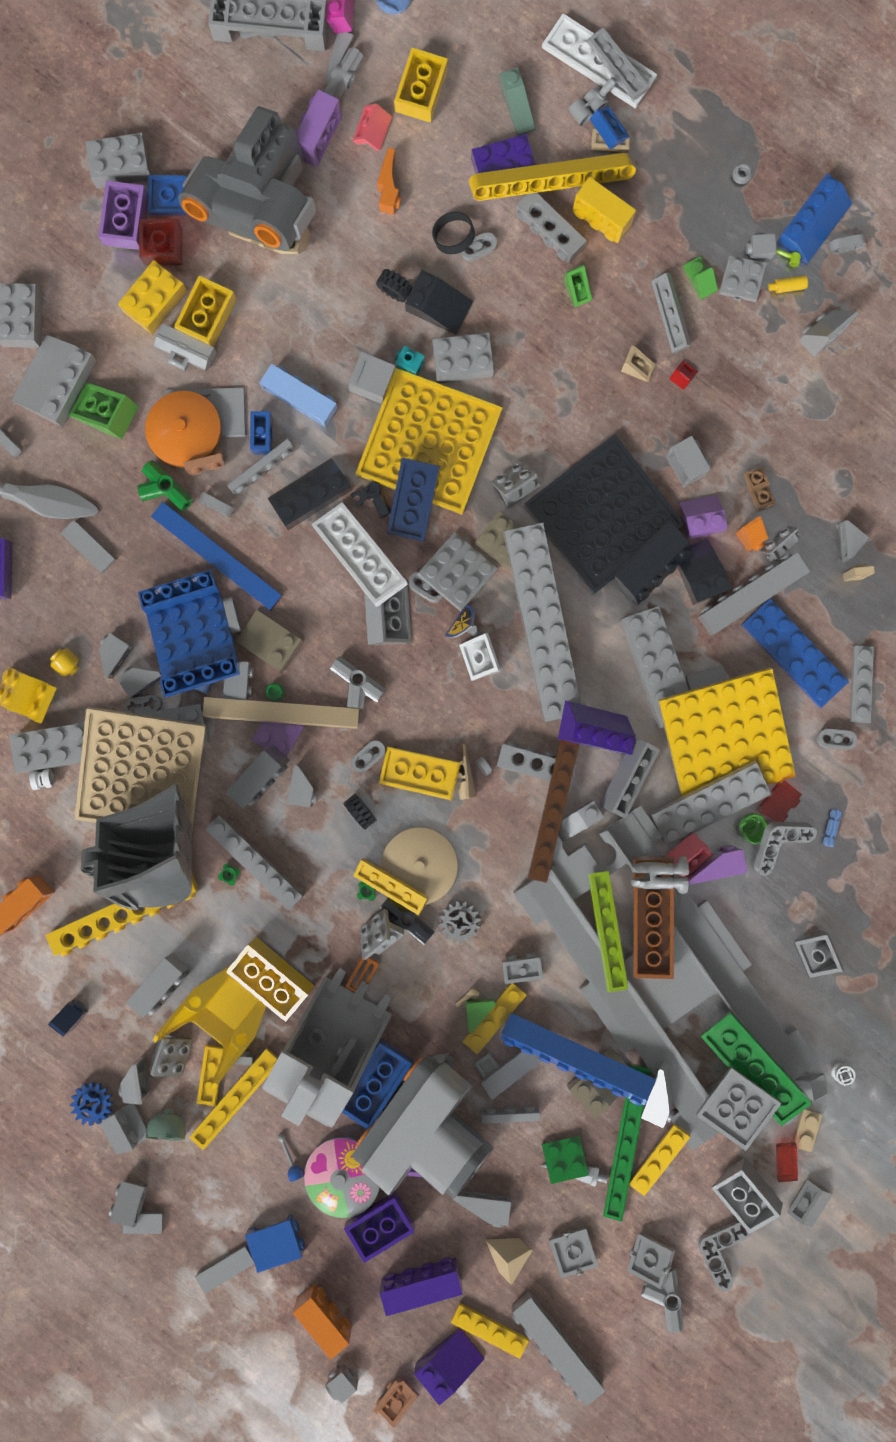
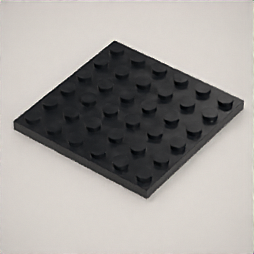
[524,435,685,594]

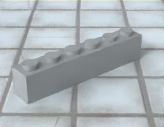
[698,553,810,636]
[205,815,305,910]
[511,1290,605,1406]

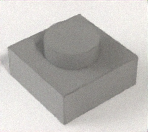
[235,1050,255,1065]

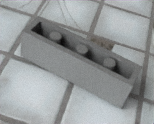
[599,738,660,819]

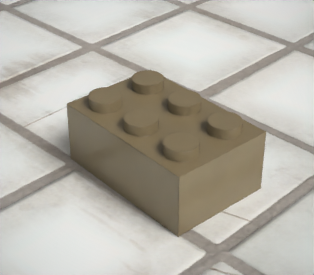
[475,511,520,572]

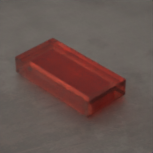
[776,1142,798,1182]

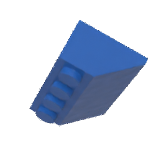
[777,173,852,264]

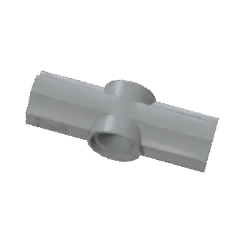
[324,47,364,101]

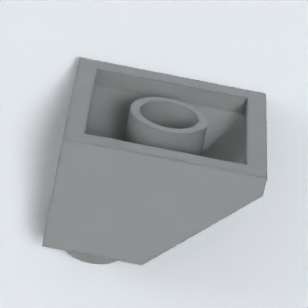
[119,1056,151,1104]

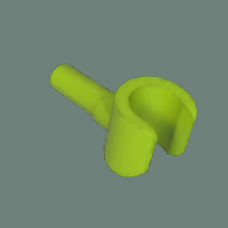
[776,248,801,267]

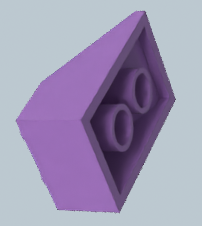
[687,845,748,885]

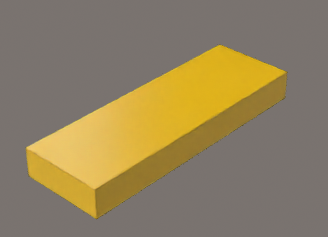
[197,1044,224,1106]

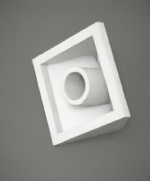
[459,633,500,681]

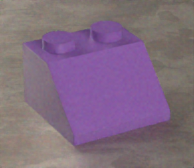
[679,495,728,539]

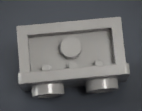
[502,952,543,984]

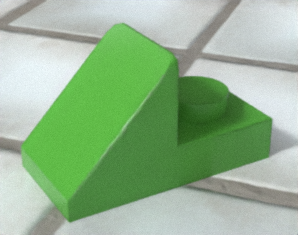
[683,256,718,300]

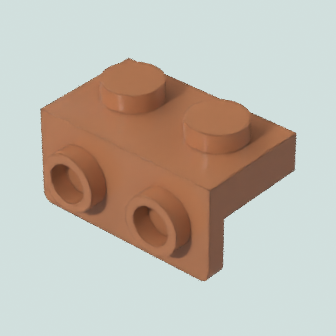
[183,447,226,475]
[373,1377,420,1428]

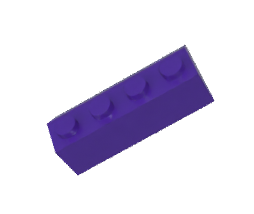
[558,701,636,755]

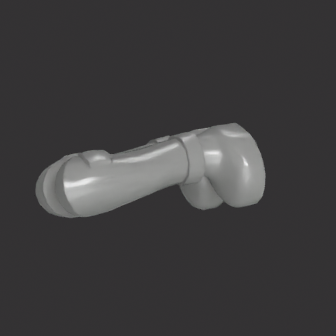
[631,856,689,894]

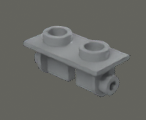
[760,526,801,562]

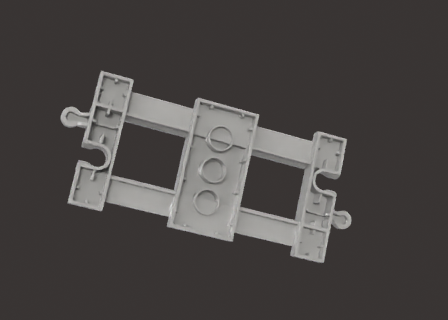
[513,805,819,1151]

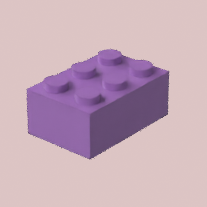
[295,90,342,167]
[98,181,148,250]

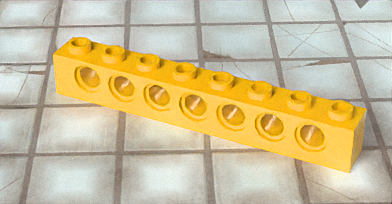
[45,872,199,957]

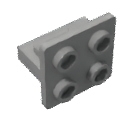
[491,461,540,507]
[360,909,404,960]
[149,1034,192,1077]
[100,1104,148,1155]

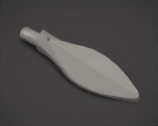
[0,482,98,519]

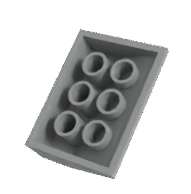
[11,335,97,427]

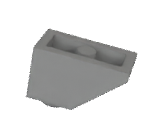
[99,633,133,679]
[117,668,162,698]
[287,765,318,807]

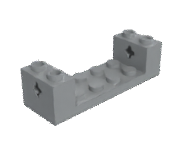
[208,0,328,52]

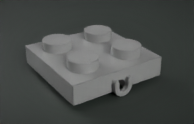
[719,255,766,302]
[549,1226,598,1278]
[627,1233,675,1289]

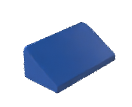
[590,106,630,149]

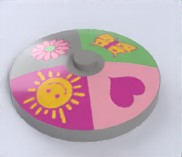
[304,1137,380,1218]

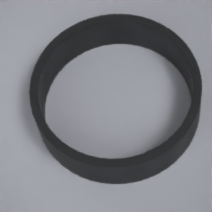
[432,211,475,255]

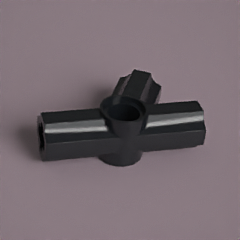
[380,897,435,944]

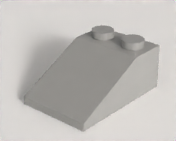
[799,310,859,357]

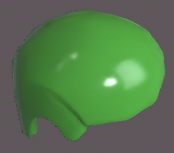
[739,813,768,844]

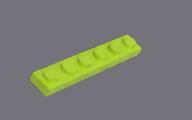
[588,871,629,992]

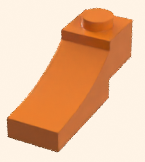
[377,148,402,215]

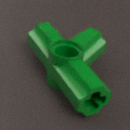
[137,460,194,511]

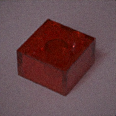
[139,219,182,265]

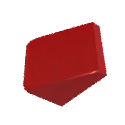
[669,360,698,390]

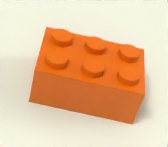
[0,875,55,935]
[293,1283,352,1360]

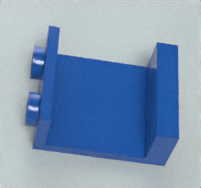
[245,1214,306,1273]

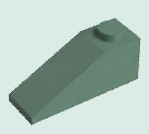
[499,67,535,136]

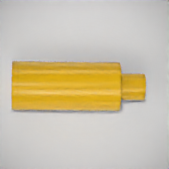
[768,275,808,293]

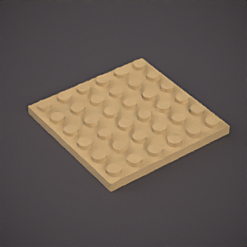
[74,707,206,829]

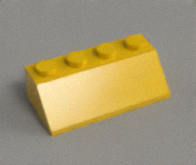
[226,937,315,1022]

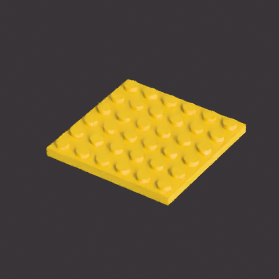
[355,368,503,515]
[658,667,796,797]

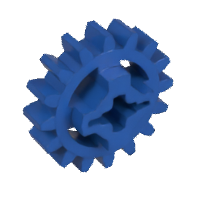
[70,1082,114,1126]

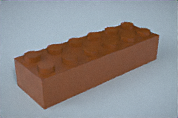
[633,856,674,979]

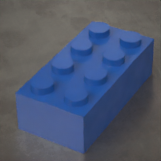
[342,1038,413,1129]

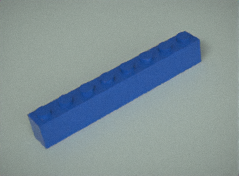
[500,1013,656,1106]

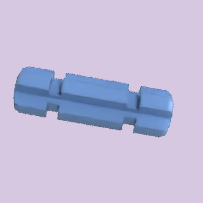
[823,809,842,847]

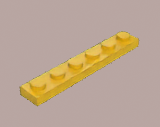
[189,1048,278,1150]

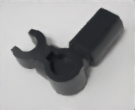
[350,482,391,519]

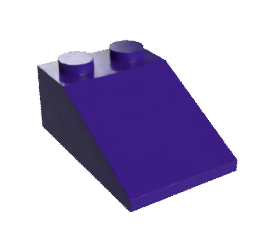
[414,1327,485,1405]

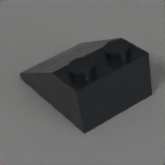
[405,270,473,335]
[677,539,733,605]

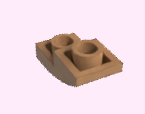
[744,467,776,512]

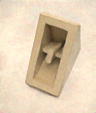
[621,346,655,382]

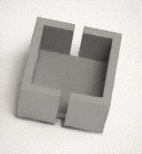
[666,436,711,488]

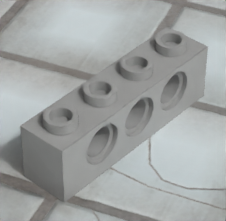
[515,193,587,264]
[496,741,577,787]

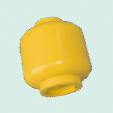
[50,648,79,676]

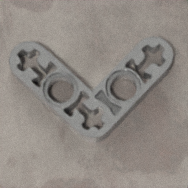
[754,822,817,876]
[698,1219,752,1291]

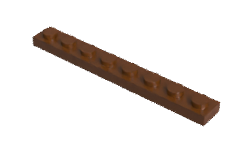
[527,740,579,883]

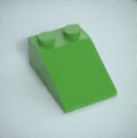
[69,382,139,440]

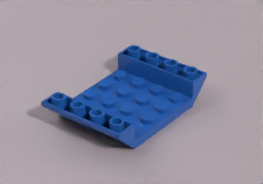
[138,569,240,698]

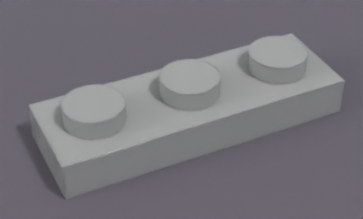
[481,1106,540,1124]

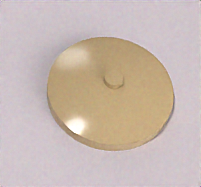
[381,827,458,904]

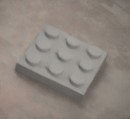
[417,532,498,612]
[696,1066,781,1151]

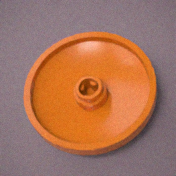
[145,391,222,467]

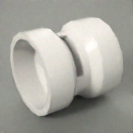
[29,768,55,790]
[831,1062,856,1086]

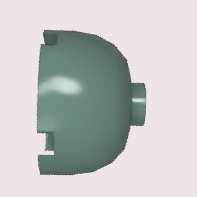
[146,1110,186,1141]

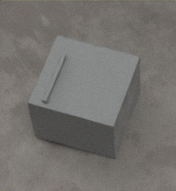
[348,352,395,404]

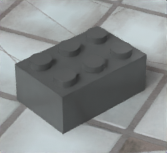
[226,745,290,808]

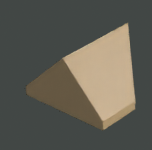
[485,1238,533,1284]

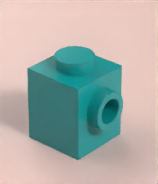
[394,346,425,376]

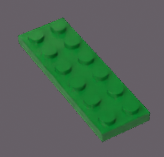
[700,1011,812,1126]

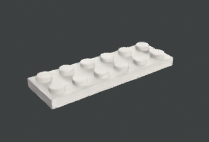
[542,14,657,109]
[311,502,408,607]

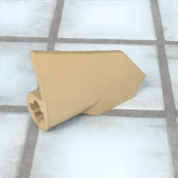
[457,744,477,800]

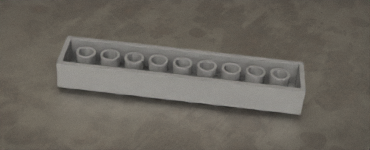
[503,523,581,722]
[9,704,210,773]

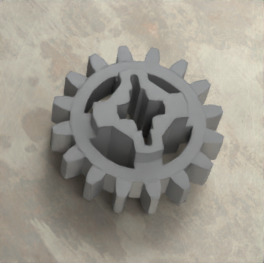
[439,901,481,943]

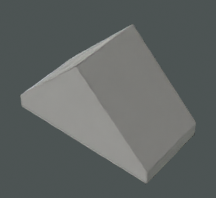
[839,520,869,562]
[794,1073,828,1101]

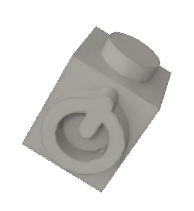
[325,1364,358,1404]

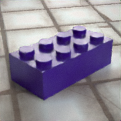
[380,1257,463,1317]

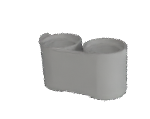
[569,77,617,126]

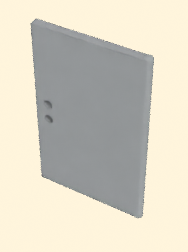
[164,388,246,437]

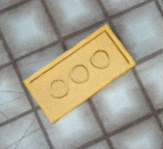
[379,746,461,800]

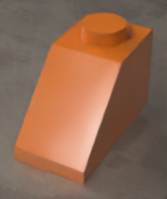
[735,516,768,552]

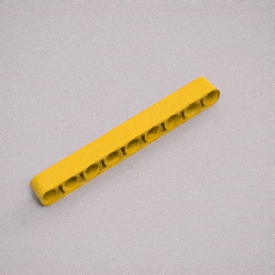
[468,153,636,201]

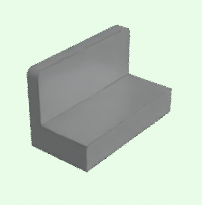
[787,1179,832,1228]

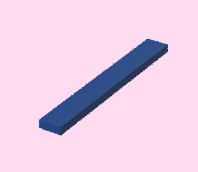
[151,502,282,611]

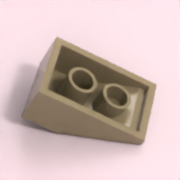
[235,610,304,673]
[567,1046,627,1119]

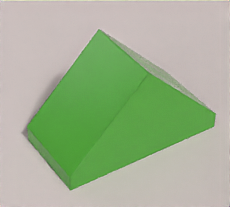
[563,265,592,307]
[466,998,496,1034]

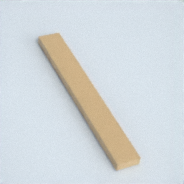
[203,697,359,729]

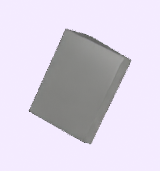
[795,930,844,978]

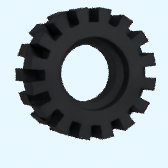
[376,269,413,302]
[343,793,377,830]

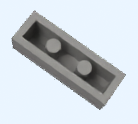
[154,323,217,372]

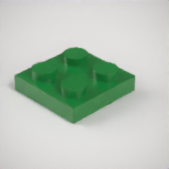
[542,1135,589,1184]

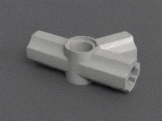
[330,656,386,709]
[641,1267,684,1333]

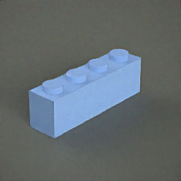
[260,364,338,427]

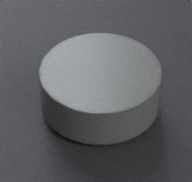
[475,757,492,776]

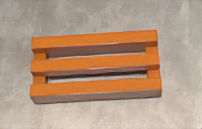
[345,957,380,993]

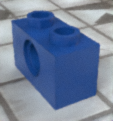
[250,411,273,455]

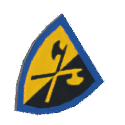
[445,605,480,638]

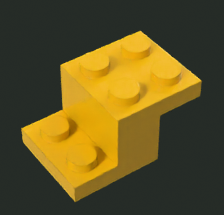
[0,666,57,723]

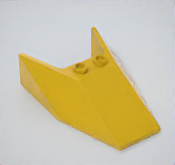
[153,965,266,1090]

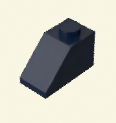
[48,1000,88,1037]

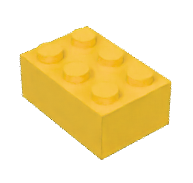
[394,48,448,123]
[573,177,636,243]
[118,260,187,335]
[174,276,237,347]

